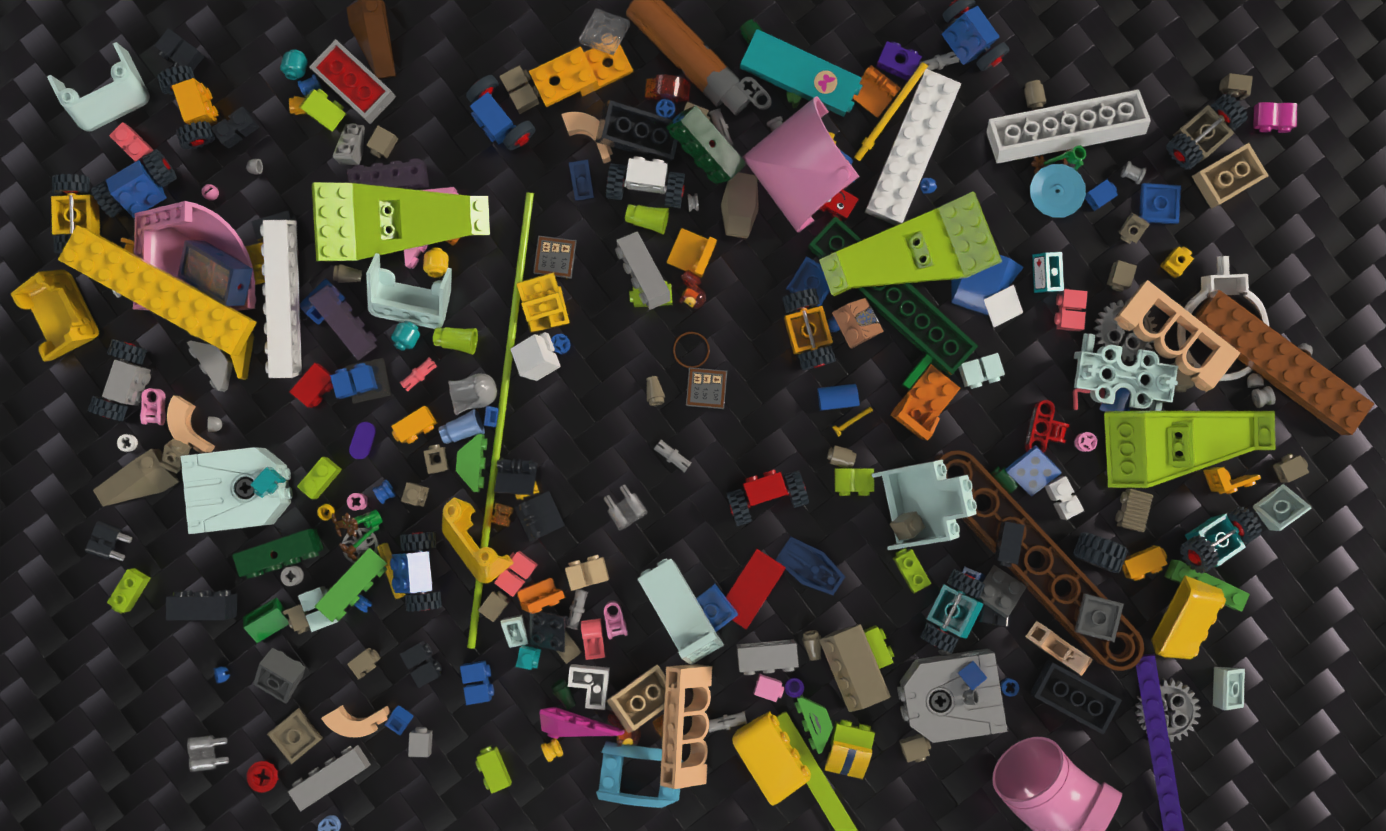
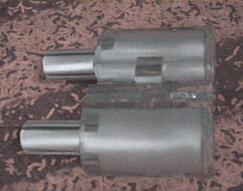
[604,485,648,531]
[187,735,229,772]

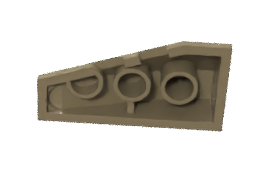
[93,449,180,506]

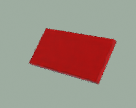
[726,549,786,629]

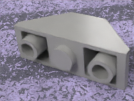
[333,123,365,165]
[187,341,233,392]

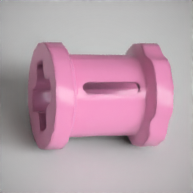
[347,493,368,510]

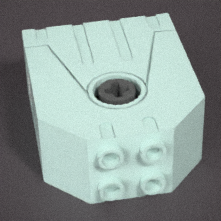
[181,447,293,534]

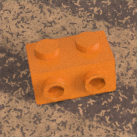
[517,578,565,614]

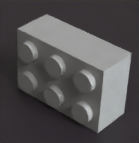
[736,639,799,675]

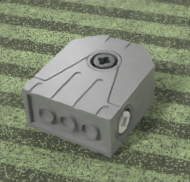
[897,648,1007,743]

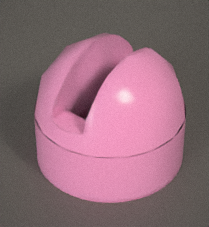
[202,184,219,200]

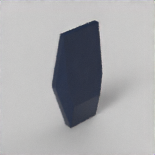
[776,537,845,595]

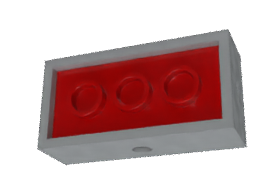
[310,39,396,124]

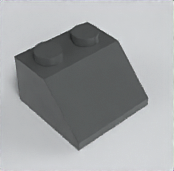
[253,648,306,703]

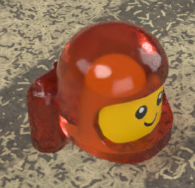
[679,270,706,309]
[607,714,641,747]

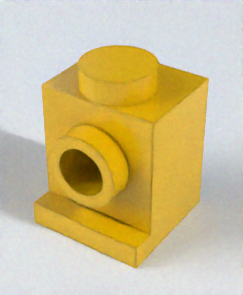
[1160,247,1194,278]

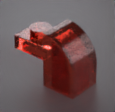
[645,75,690,102]

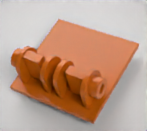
[852,65,901,118]

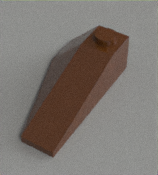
[347,0,396,79]

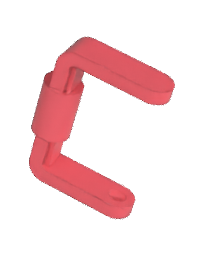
[1073,388,1105,410]

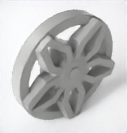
[342,528,379,563]

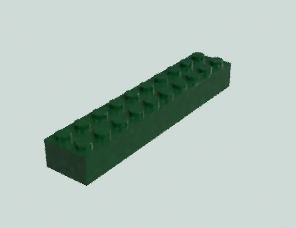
[808,216,978,376]

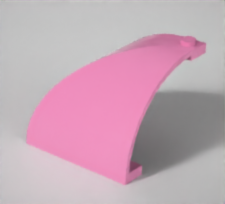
[742,96,860,232]
[133,201,256,311]

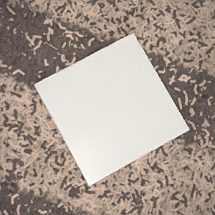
[984,285,1023,327]

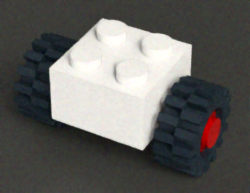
[606,156,685,208]

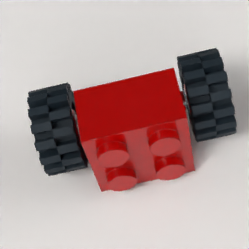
[727,470,809,526]

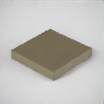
[267,709,323,764]

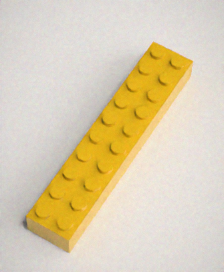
[58,225,257,356]

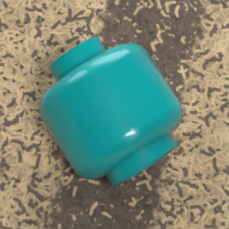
[280,50,308,80]
[391,321,420,351]

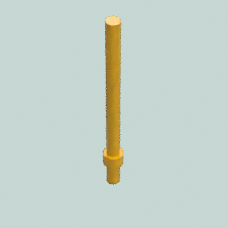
[854,62,928,161]

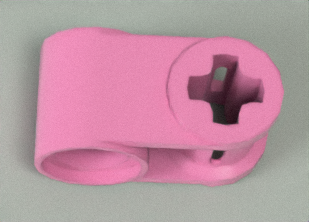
[140,388,166,425]
[604,600,628,639]

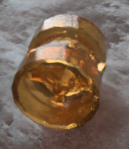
[490,503,514,527]

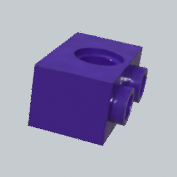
[876,41,922,81]

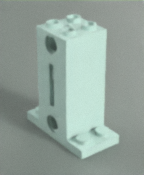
[638,558,724,665]

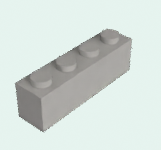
[615,231,670,310]
[288,745,371,811]

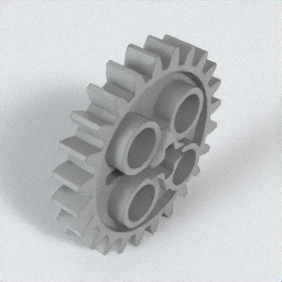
[1093,300,1157,362]
[1135,678,1201,742]

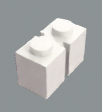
[1045,476,1084,520]

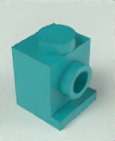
[250,467,286,498]
[516,645,541,670]

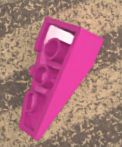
[540,707,625,739]

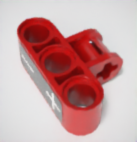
[1025,400,1069,453]

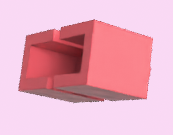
[109,122,154,166]
[1054,289,1087,331]
[495,551,538,597]

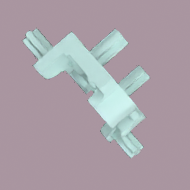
[1074,333,1178,411]

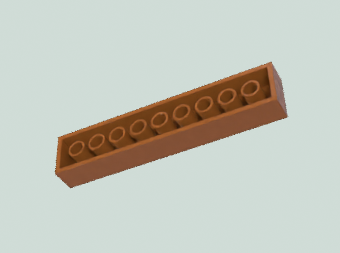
[1194,290,1374,435]

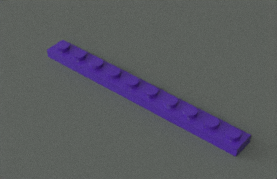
[1136,653,1184,831]

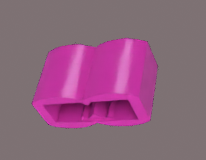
[1253,102,1297,133]

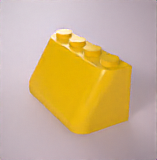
[1151,575,1226,659]
[732,711,811,806]

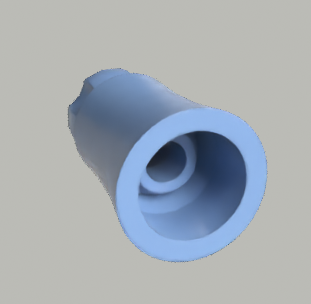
[439,409,485,444]

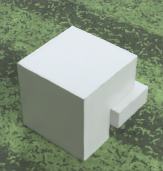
[511,332,561,381]

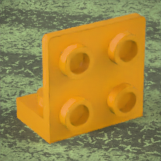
[667,228,717,278]
[1203,467,1261,494]

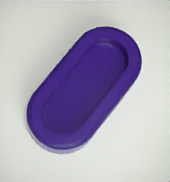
[349,422,376,459]

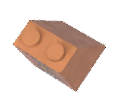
[832,298,884,348]

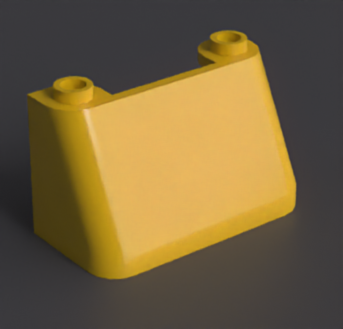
[11,270,99,362]
[442,497,514,583]

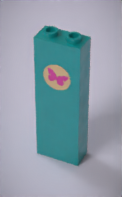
[740,29,863,117]

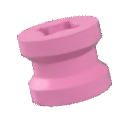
[1074,432,1097,452]

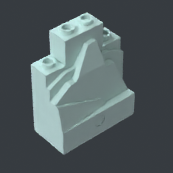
[872,460,977,550]

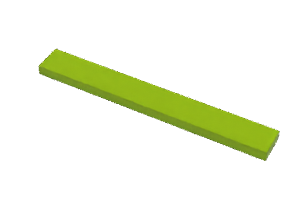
[776,711,858,831]

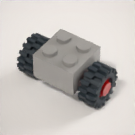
[88,339,151,421]

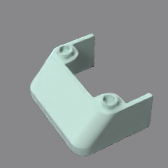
[47,42,150,132]
[366,253,451,329]

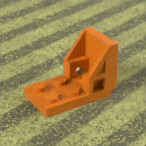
[891,364,961,441]

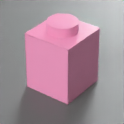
[753,674,784,702]

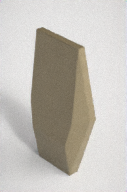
[721,173,758,238]

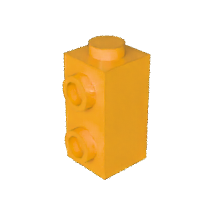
[391,406,437,444]
[1122,546,1167,581]

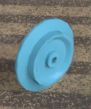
[1030,164,1086,217]

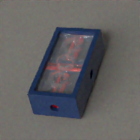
[177,240,253,306]

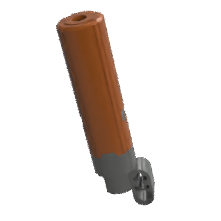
[626,0,772,116]

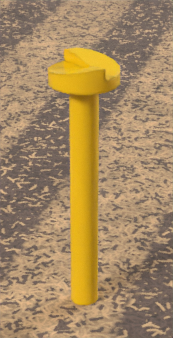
[832,407,873,437]

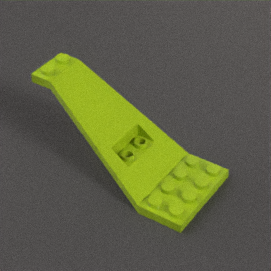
[312,182,490,261]
[819,192,1002,296]
[1104,411,1276,488]

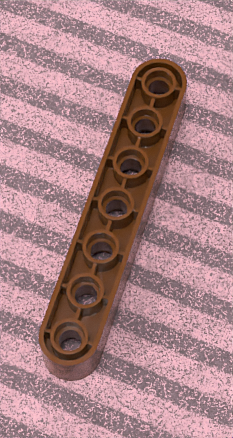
[933,450,1144,671]

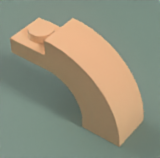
[562,112,613,163]
[167,395,215,453]
[1026,621,1092,676]
[321,705,391,737]

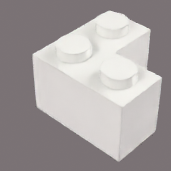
[568,664,610,710]

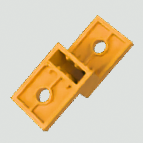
[529,37,633,107]

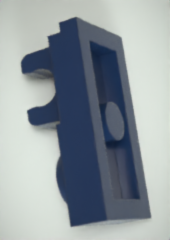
[569,159,594,201]

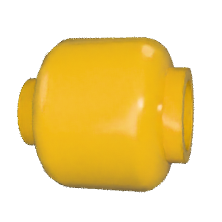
[423,248,449,278]

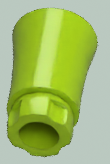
[625,205,669,234]
[433,327,478,355]

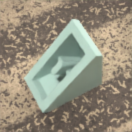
[501,614,528,648]

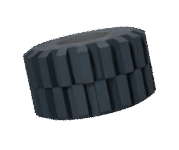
[1073,532,1128,573]

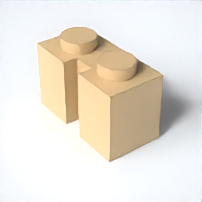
[565,555,610,591]

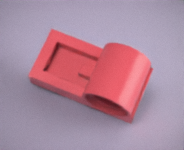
[581,618,605,660]

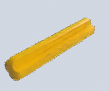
[377,543,406,599]

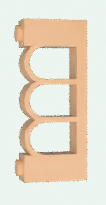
[1114,280,1240,392]
[660,664,712,789]

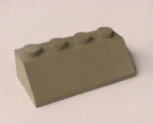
[819,624,891,712]

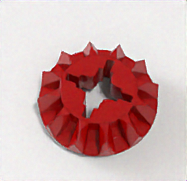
[247,761,278,793]

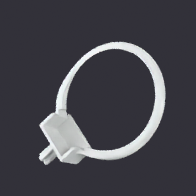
[1177,256,1269,381]

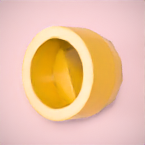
[317,504,335,521]

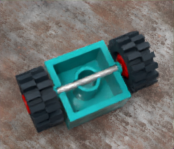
[1180,507,1262,574]
[920,569,986,653]

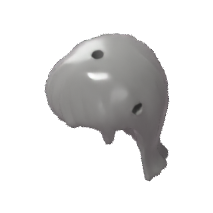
[449,373,497,415]

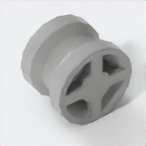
[1252,386,1275,408]
[281,566,304,586]

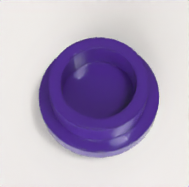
[785,678,804,698]

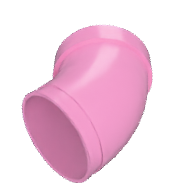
[993,737,1122,831]

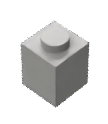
[408,727,432,757]

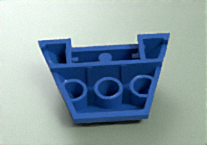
[951,255,1024,315]

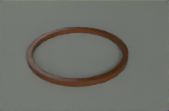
[673,332,710,368]

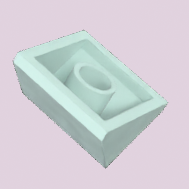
[1253,484,1311,531]
[1213,667,1245,710]

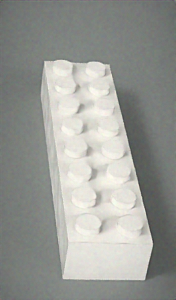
[864,69,961,226]
[987,90,1151,163]
[260,220,302,378]

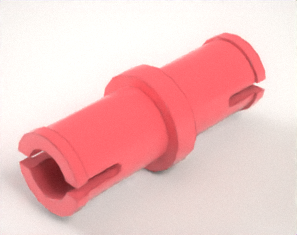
[400,357,437,391]

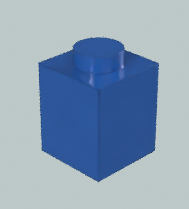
[1085,180,1118,211]

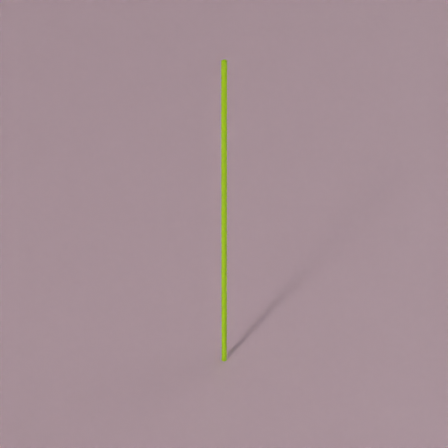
[467,193,534,649]

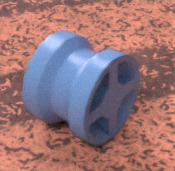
[318,815,341,831]

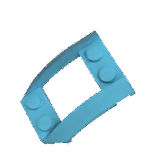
[596,741,684,808]

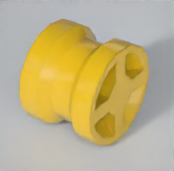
[541,738,563,762]

